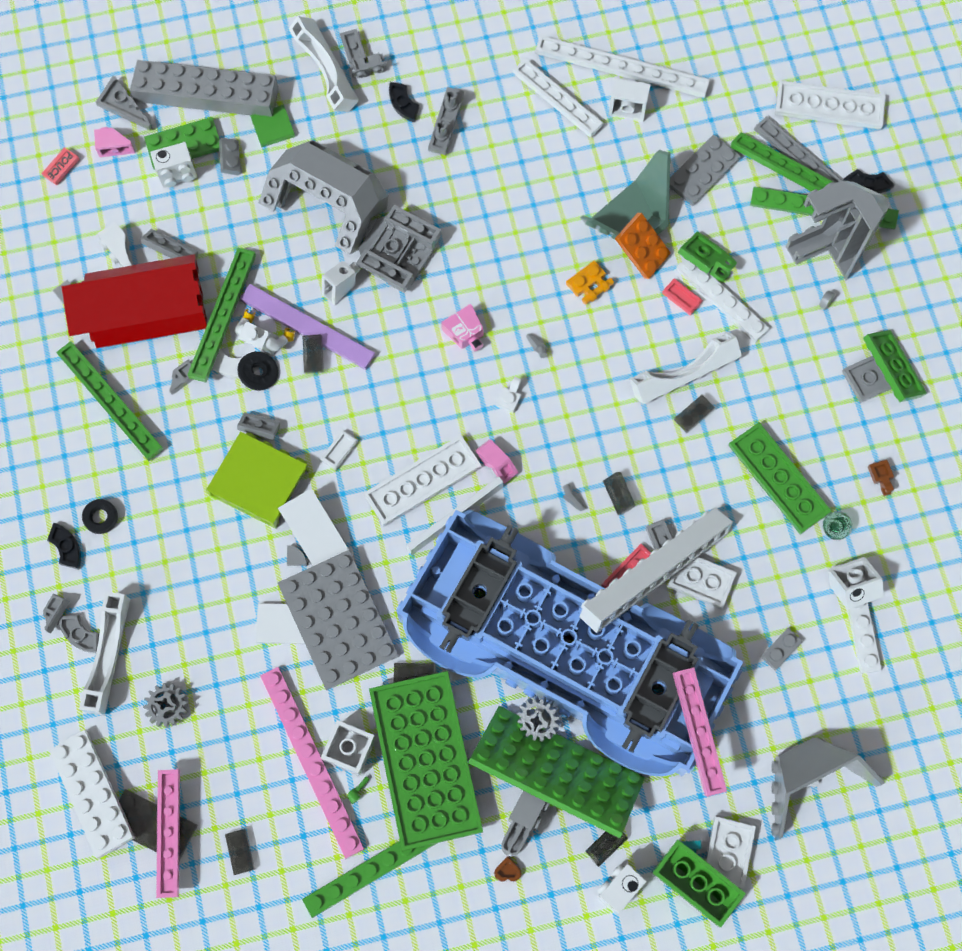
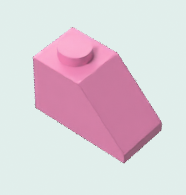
[94,127,135,157]

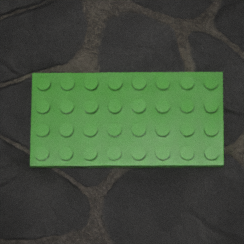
[369,671,483,851]
[468,706,645,838]

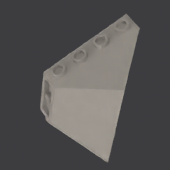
[771,737,885,841]

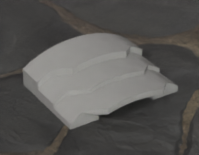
[356,205,442,293]

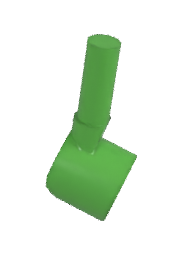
[348,777,370,804]

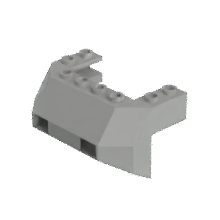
[258,140,388,254]
[786,180,890,280]

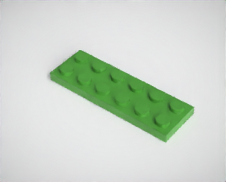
[728,422,832,535]

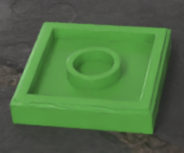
[250,105,295,148]

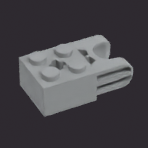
[502,791,549,857]

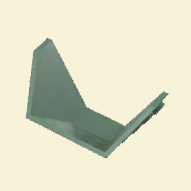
[580,150,671,240]

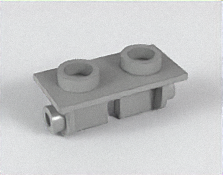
[349,53,386,78]

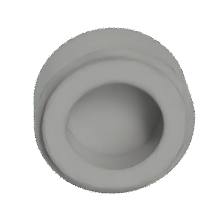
[819,291,835,310]

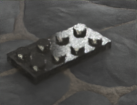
[119,789,198,861]

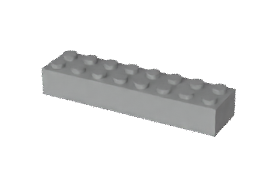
[130,60,279,117]

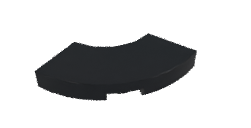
[389,82,420,123]
[843,169,895,193]
[47,522,81,570]

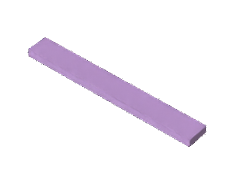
[240,284,375,370]

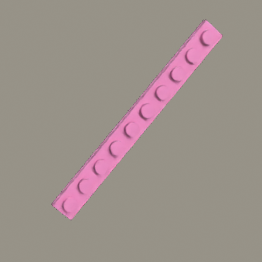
[260,667,365,859]

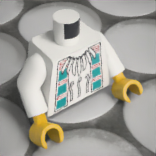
[235,309,295,355]

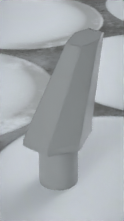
[526,334,548,358]
[563,484,586,511]

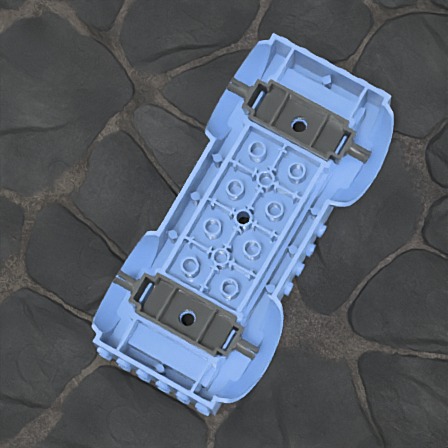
[396,509,743,776]

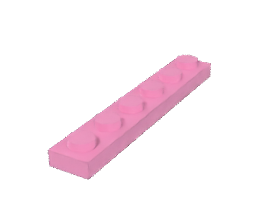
[673,668,727,797]
[156,769,180,898]

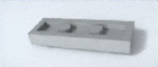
[141,229,198,258]

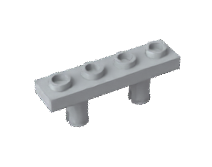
[428,87,464,155]

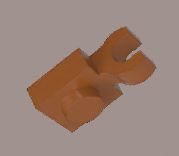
[868,460,894,496]

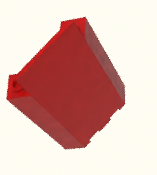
[61,254,208,349]

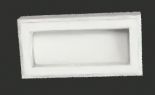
[320,430,358,471]

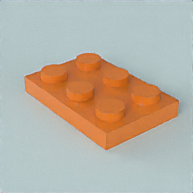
[615,213,671,279]

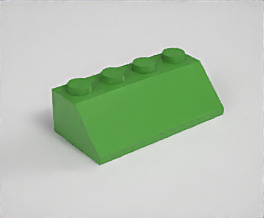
[651,839,746,928]

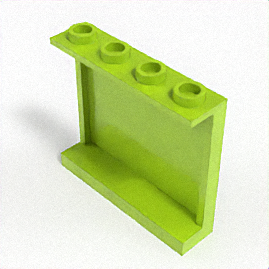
[206,431,309,529]

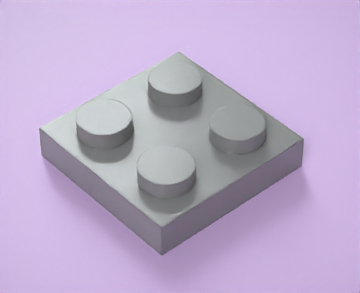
[842,356,892,403]

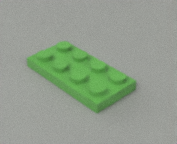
[144,117,220,170]
[863,330,927,402]

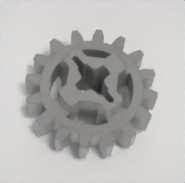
[143,683,189,728]
[517,696,562,741]

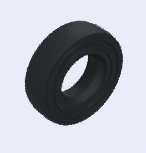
[82,499,118,534]

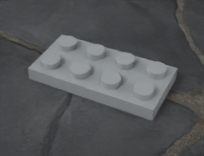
[670,134,741,206]

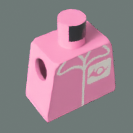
[441,304,484,351]

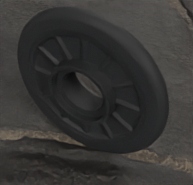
[237,351,279,391]

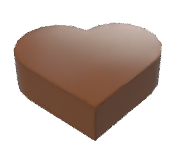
[494,856,521,882]

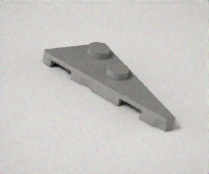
[96,76,152,130]

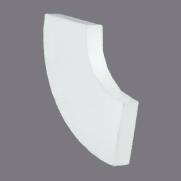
[212,349,241,378]

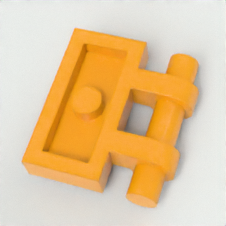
[566,260,614,305]

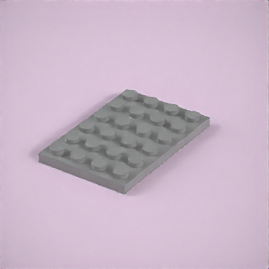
[278,550,399,691]

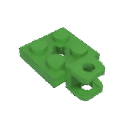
[678,231,737,282]

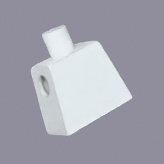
[321,261,361,305]

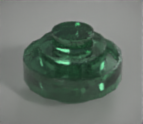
[823,511,852,540]

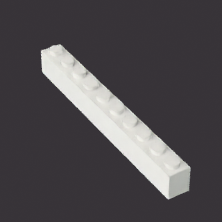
[580,507,733,633]

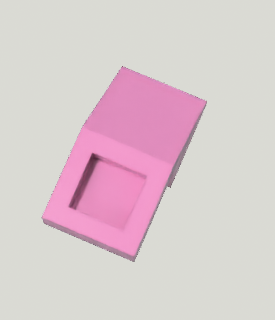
[475,439,519,484]

